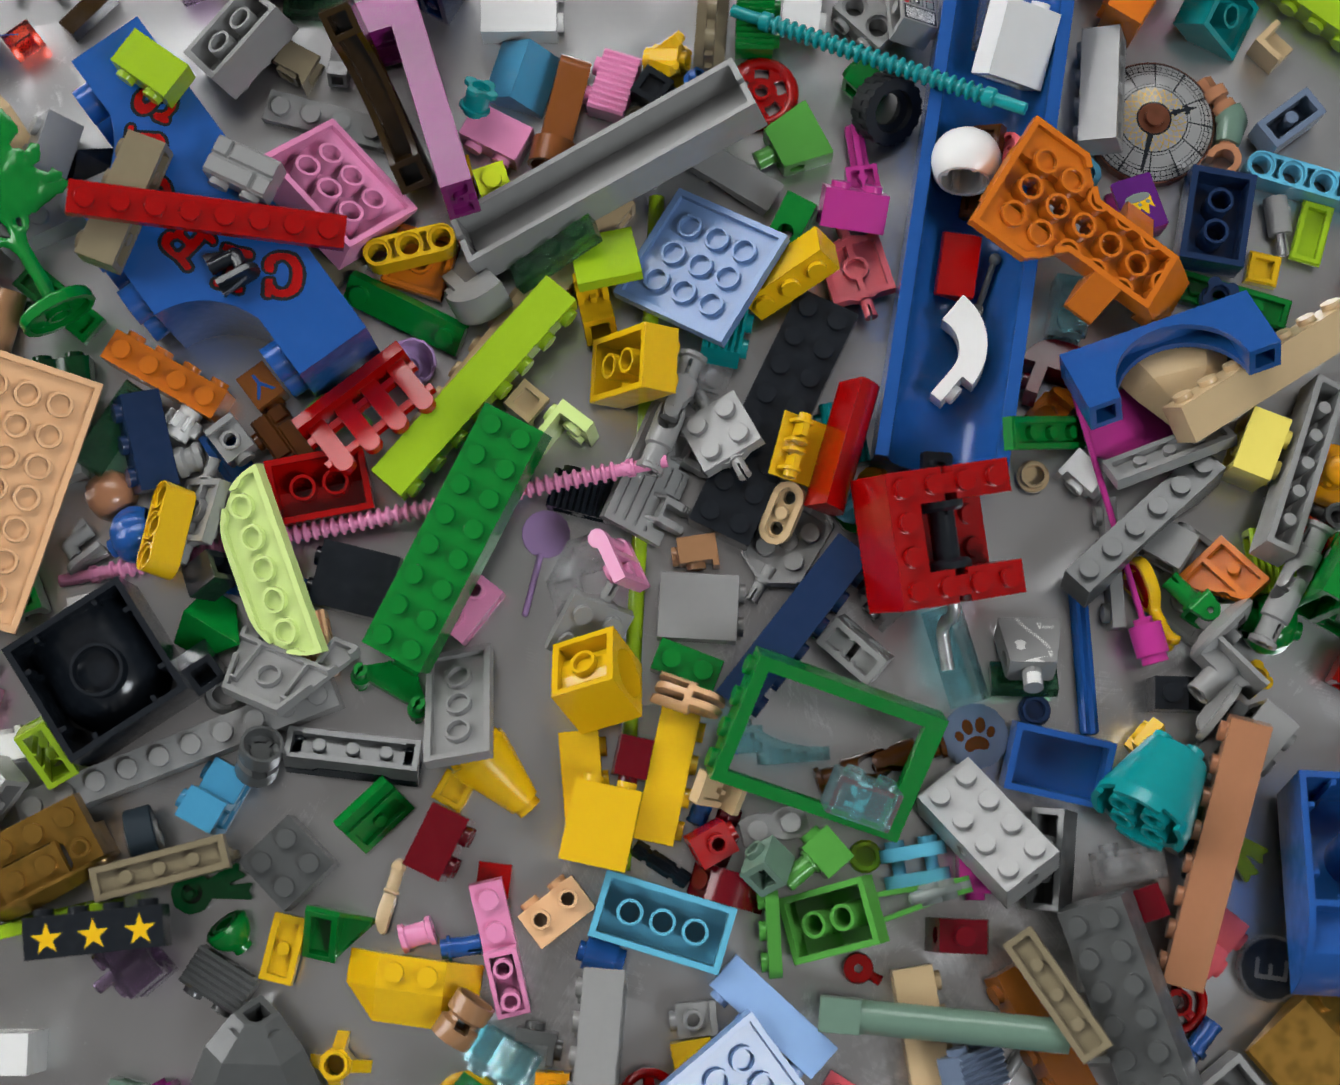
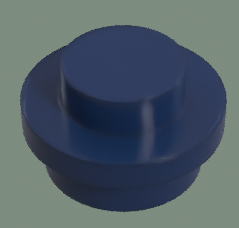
[1017,694,1051,726]

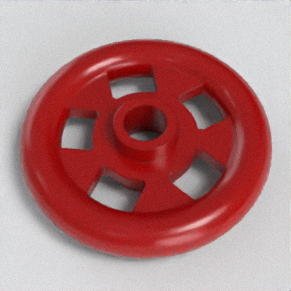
[737,57,799,130]

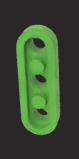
[756,889,783,979]

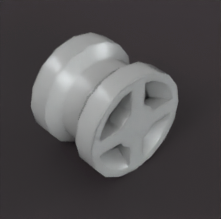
[173,441,207,479]

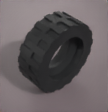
[850,71,923,146]

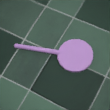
[522,510,570,617]

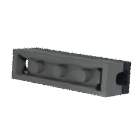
[282,725,423,787]

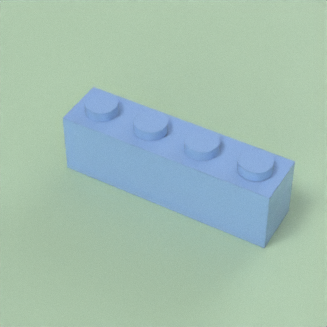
[709,954,838,1079]

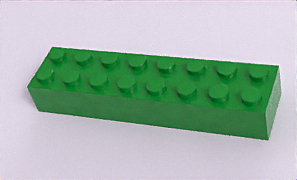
[362,402,552,674]

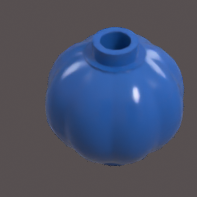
[106,506,149,564]

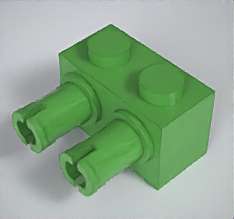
[786,825,854,891]

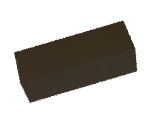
[59,0,119,42]

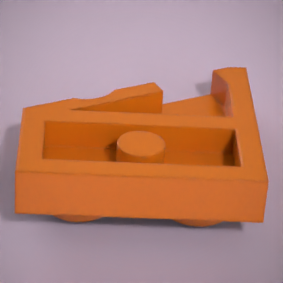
[1179,535,1271,602]

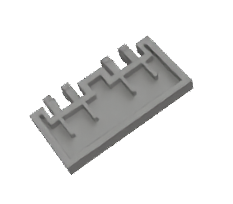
[599,400,708,547]

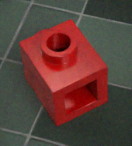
[683,817,740,870]

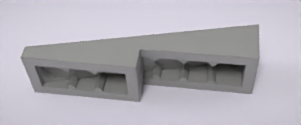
[688,150,784,216]

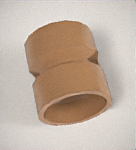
[431,987,495,1053]

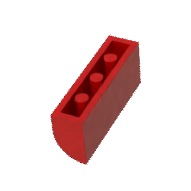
[803,376,880,516]

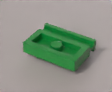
[333,775,415,854]

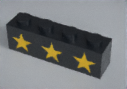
[22,897,172,961]

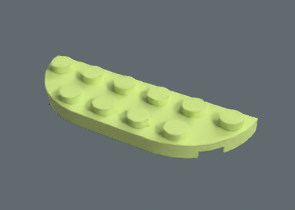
[220,463,329,656]

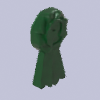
[171,863,253,915]

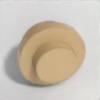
[1016,460,1049,493]

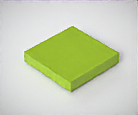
[568,226,643,292]

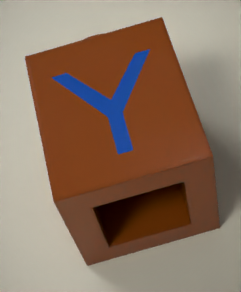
[236,361,290,414]

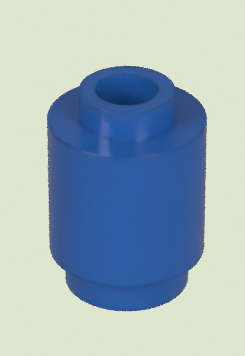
[575,936,627,970]

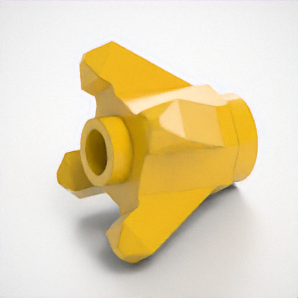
[642,30,692,88]
[310,1030,373,1085]

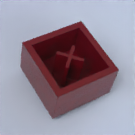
[402,802,477,882]

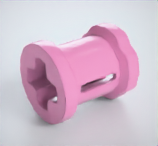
[397,915,438,954]

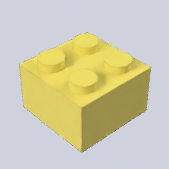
[1221,406,1293,493]

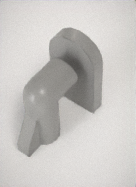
[61,518,110,575]

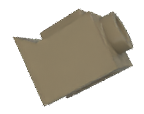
[271,41,325,97]

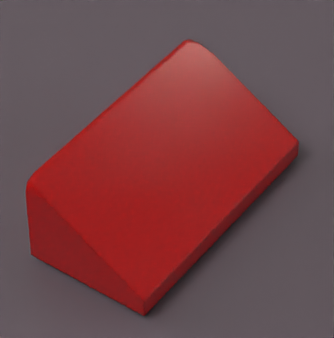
[934,231,982,301]

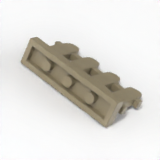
[693,0,729,72]
[88,833,241,903]
[1002,926,1114,1065]

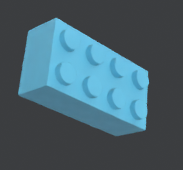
[587,869,737,975]

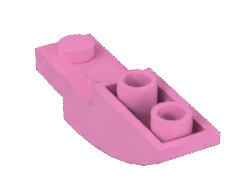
[468,876,531,1020]

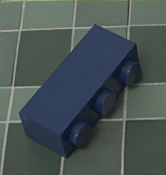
[110,388,180,495]

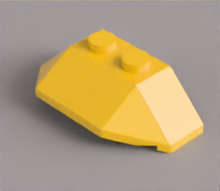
[346,947,484,1029]

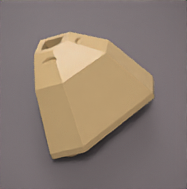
[1113,333,1227,425]

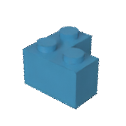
[174,756,251,835]

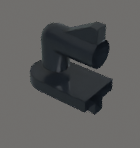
[202,247,261,298]

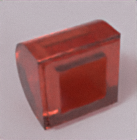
[1,19,46,63]

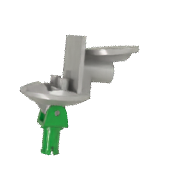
[1161,571,1270,742]

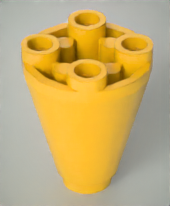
[450,726,540,818]

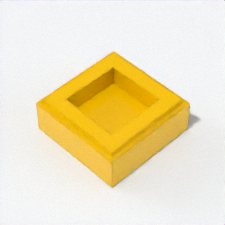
[1242,250,1282,290]
[431,768,474,814]

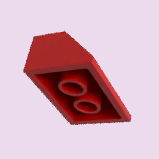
[264,446,376,527]

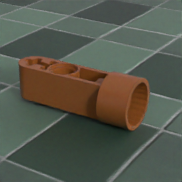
[527,54,592,169]

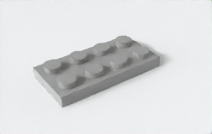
[423,643,494,770]

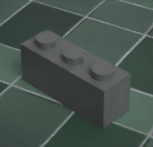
[1025,807,1078,913]

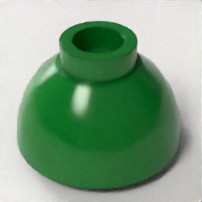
[206,910,252,956]

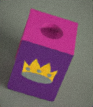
[1103,172,1169,238]

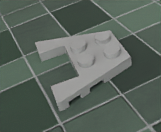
[221,618,361,718]

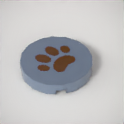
[943,703,1008,769]

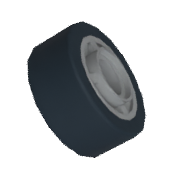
[122,804,165,857]

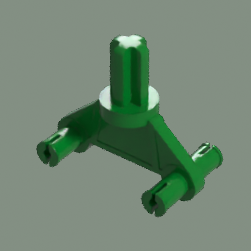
[350,660,425,724]

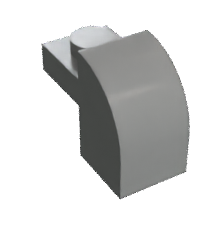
[441,268,514,325]

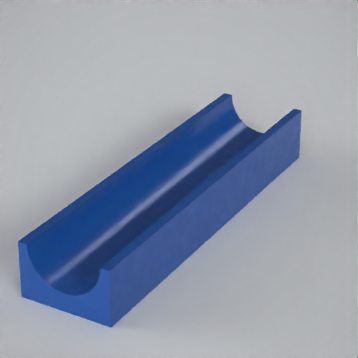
[868,0,1075,473]

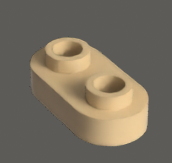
[759,481,806,545]

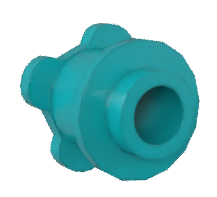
[459,76,498,119]

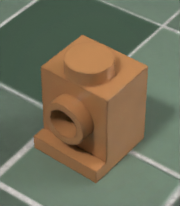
[671,532,720,572]

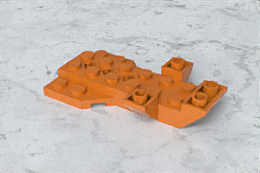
[967,115,1189,326]

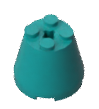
[1091,730,1208,853]

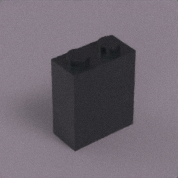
[306,538,404,621]

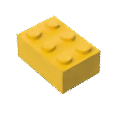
[590,321,680,409]

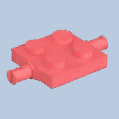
[824,228,896,321]

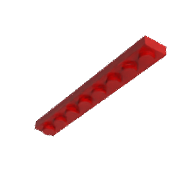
[65,179,347,251]

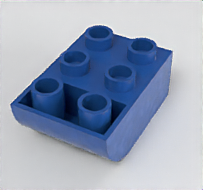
[1277,770,1340,997]

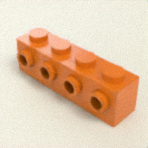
[100,329,236,424]

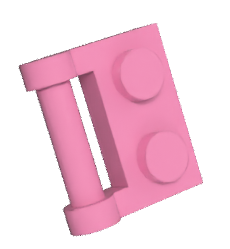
[588,528,651,593]

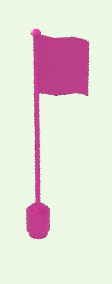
[1072,389,1173,667]

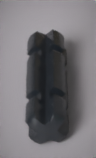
[630,840,692,888]

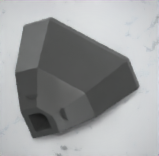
[189,994,321,1085]

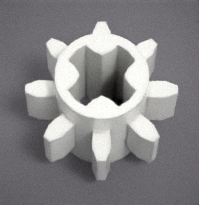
[165,404,205,444]

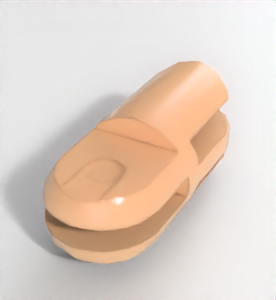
[650,671,726,719]

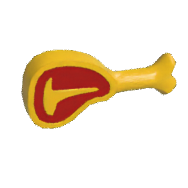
[1122,556,1181,652]

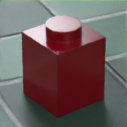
[610,734,654,784]

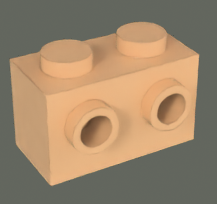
[517,874,596,949]

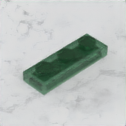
[510,213,603,294]

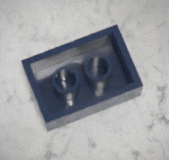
[1173,164,1258,278]

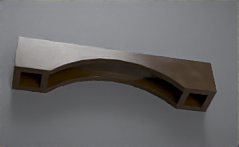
[318,0,435,195]

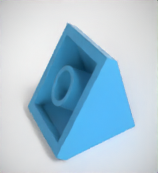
[489,39,560,119]

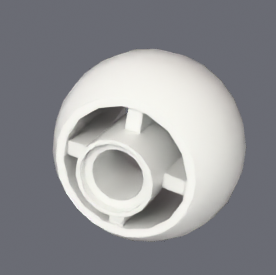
[931,126,1002,196]

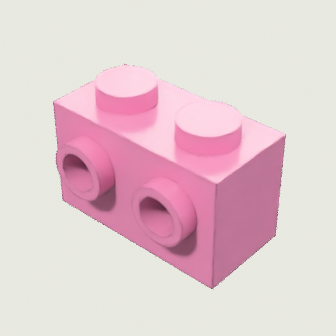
[450,575,506,647]

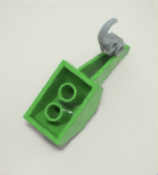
[779,874,974,966]

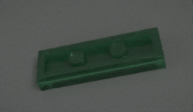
[77,379,144,477]

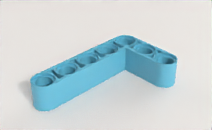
[1240,150,1340,214]

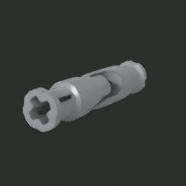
[636,348,707,478]
[1248,519,1335,651]

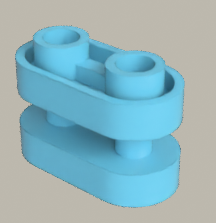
[879,834,952,890]

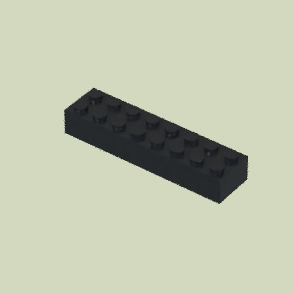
[688,291,859,551]

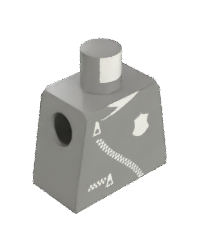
[994,618,1061,693]

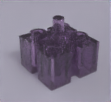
[91,947,179,999]

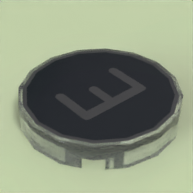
[1235,934,1295,1003]

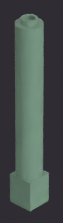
[818,994,1072,1054]

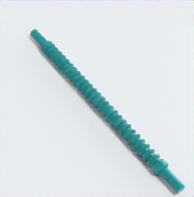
[730,4,1028,116]

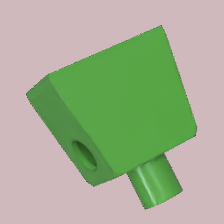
[752,100,834,177]

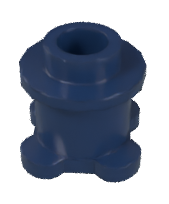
[1198,276,1239,306]

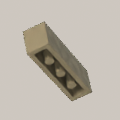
[74,129,174,275]

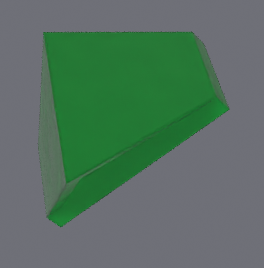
[174,596,240,653]
[302,905,376,964]

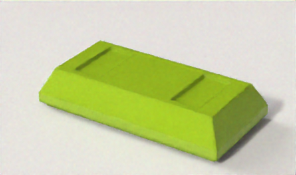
[1288,200,1335,268]

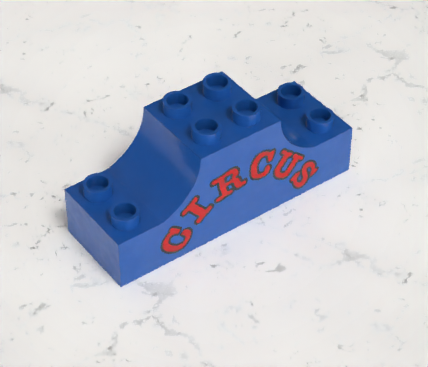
[71,17,380,398]

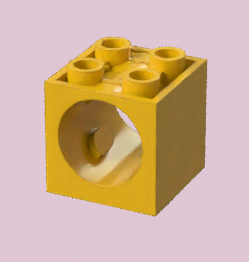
[551,626,642,734]

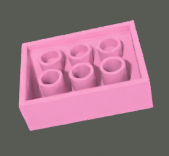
[265,118,418,270]

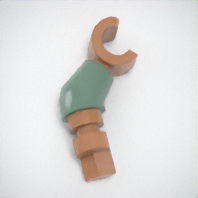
[1197,76,1248,172]

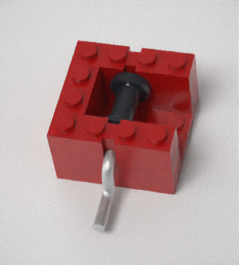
[850,457,1027,671]

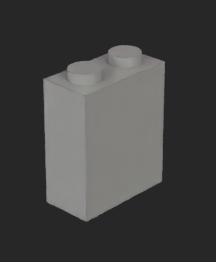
[657,571,746,645]

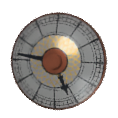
[1095,62,1215,187]

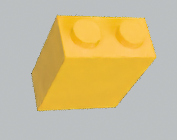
[558,773,643,873]

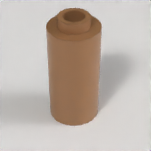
[0,287,28,353]

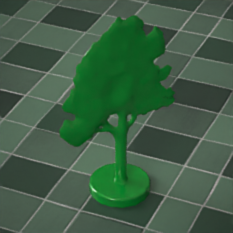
[0,108,96,337]

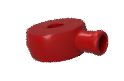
[842,952,883,986]

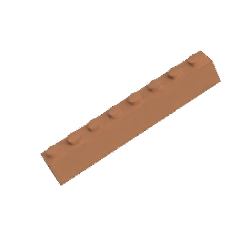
[1158,713,1273,993]

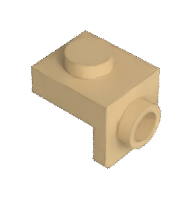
[688,768,747,816]

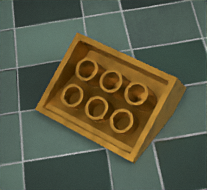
[1244,994,1340,1085]

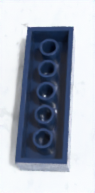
[716,533,864,718]

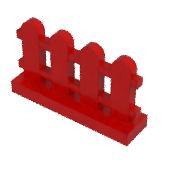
[291,341,437,475]

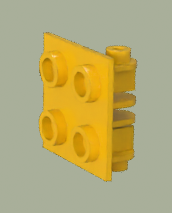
[768,410,827,488]

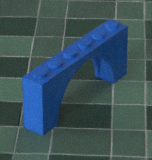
[1059,290,1281,430]

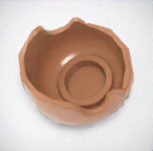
[84,469,139,522]

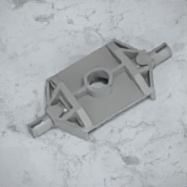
[741,492,835,604]

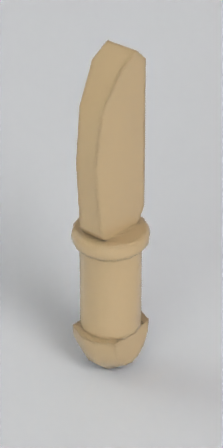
[375,859,406,935]

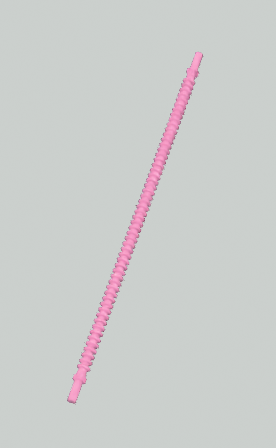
[58,454,668,587]

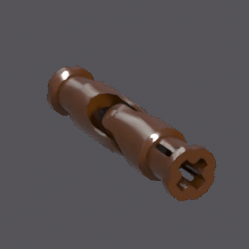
[812,737,948,797]

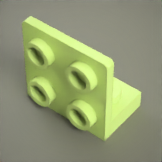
[539,399,599,459]

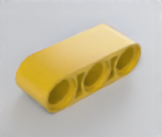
[363,223,458,275]
[136,480,196,580]

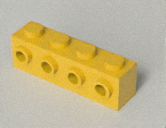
[633,706,706,847]

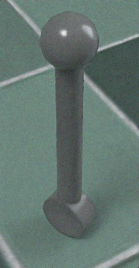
[974,253,1001,316]

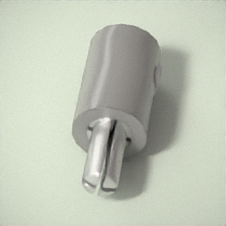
[1263,194,1293,257]

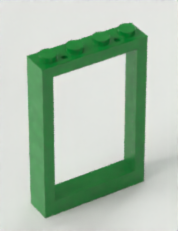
[704,646,949,843]

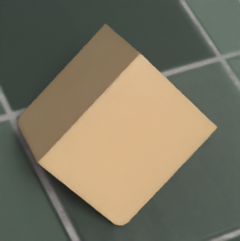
[1246,19,1293,75]
[503,378,550,427]

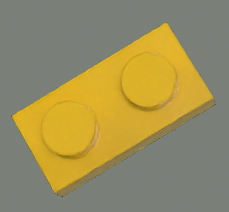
[258,911,304,986]

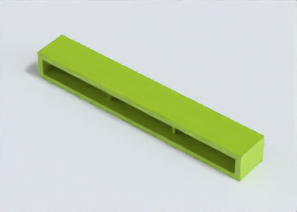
[371,275,578,501]

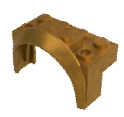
[0,793,120,922]

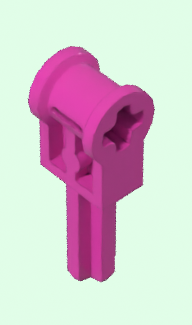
[844,124,881,189]

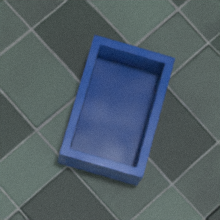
[998,719,1117,808]

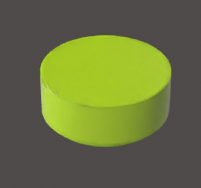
[849,840,881,873]

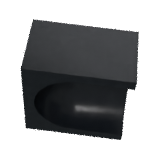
[1,576,205,767]

